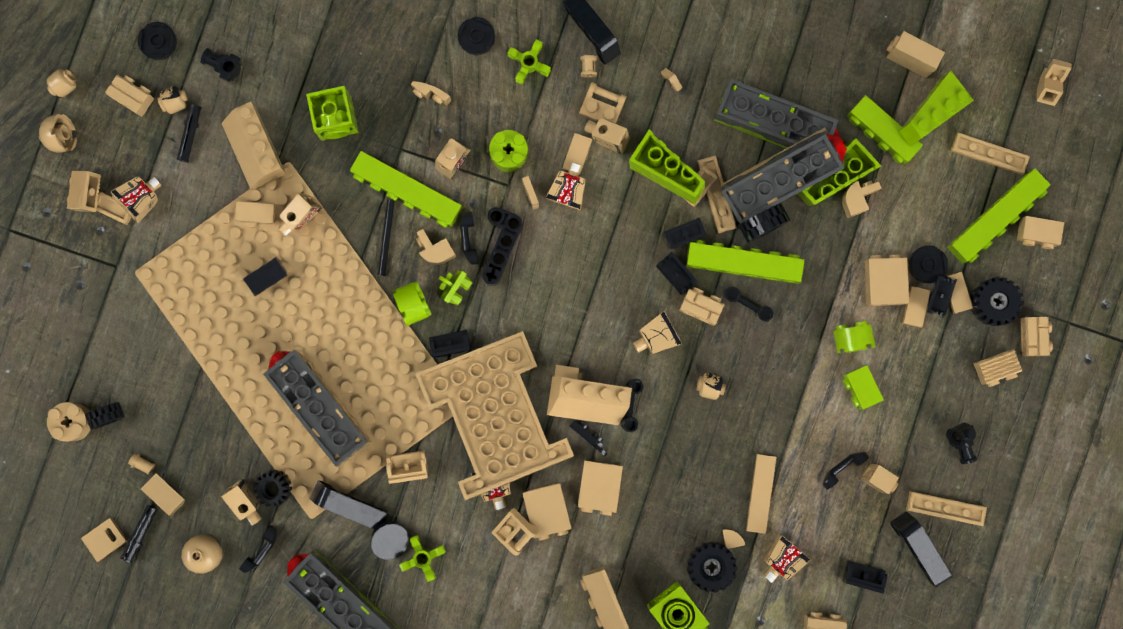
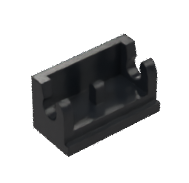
[662,218,707,249]
[656,252,697,295]
[243,257,288,296]
[926,274,957,317]
[429,330,471,358]
[842,561,887,594]

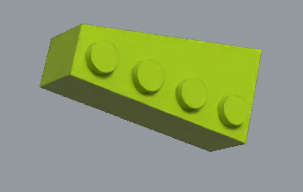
[899,70,974,147]
[629,129,705,205]
[797,138,881,206]

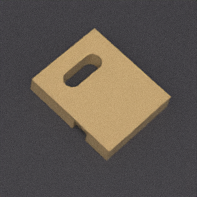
[522,176,539,210]
[81,517,127,562]

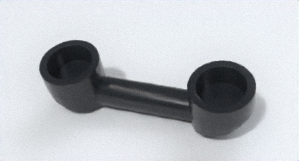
[460,212,478,265]
[725,286,774,321]
[620,379,643,432]
[823,452,869,490]
[239,525,277,573]

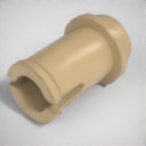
[128,454,155,475]

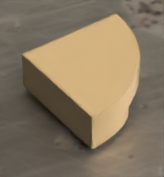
[661,68,683,92]
[722,529,745,549]

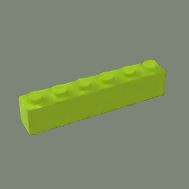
[350,151,463,228]
[947,168,1051,264]
[685,240,805,284]

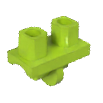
[438,270,473,305]

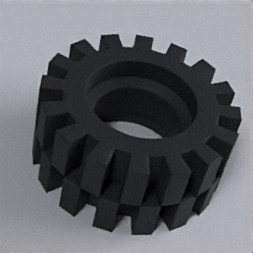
[85,402,125,430]
[253,470,292,507]

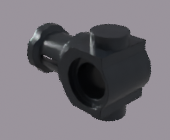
[200,48,242,82]
[946,423,977,464]

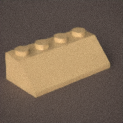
[221,101,286,190]
[547,376,632,425]
[580,566,629,629]

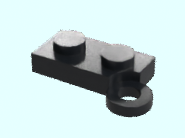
[570,420,607,456]

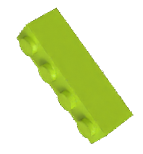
[847,95,923,166]

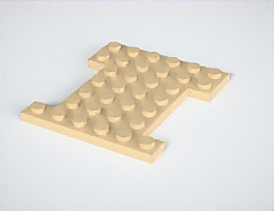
[415,331,574,501]

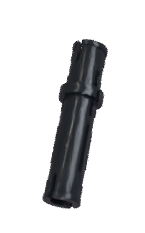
[176,104,202,163]
[120,505,158,563]

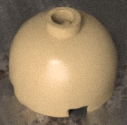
[39,114,77,153]
[181,534,222,574]

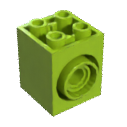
[306,86,359,141]
[647,581,709,629]

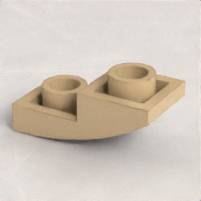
[411,81,451,106]

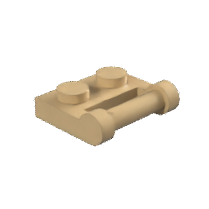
[579,82,627,124]
[492,508,539,556]

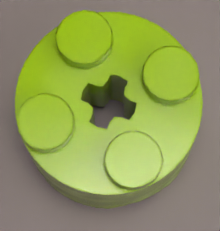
[489,130,528,172]
[392,281,432,326]
[833,321,876,354]

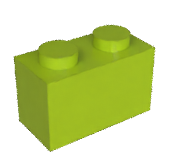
[842,365,884,410]

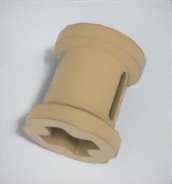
[580,55,597,78]

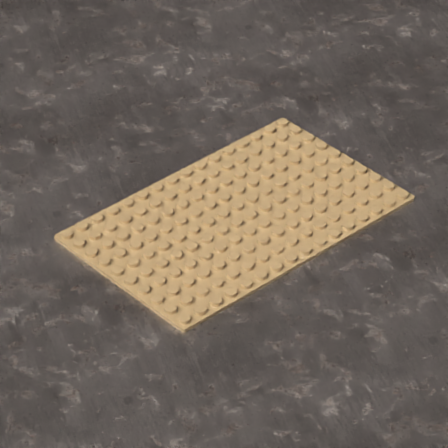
[135,162,453,519]

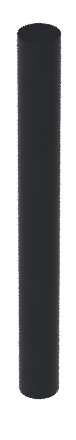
[378,200,395,276]

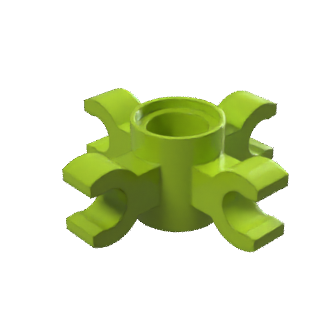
[507,39,551,85]
[399,535,446,582]

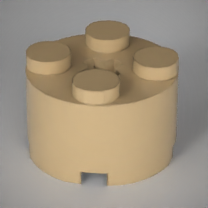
[47,402,91,441]

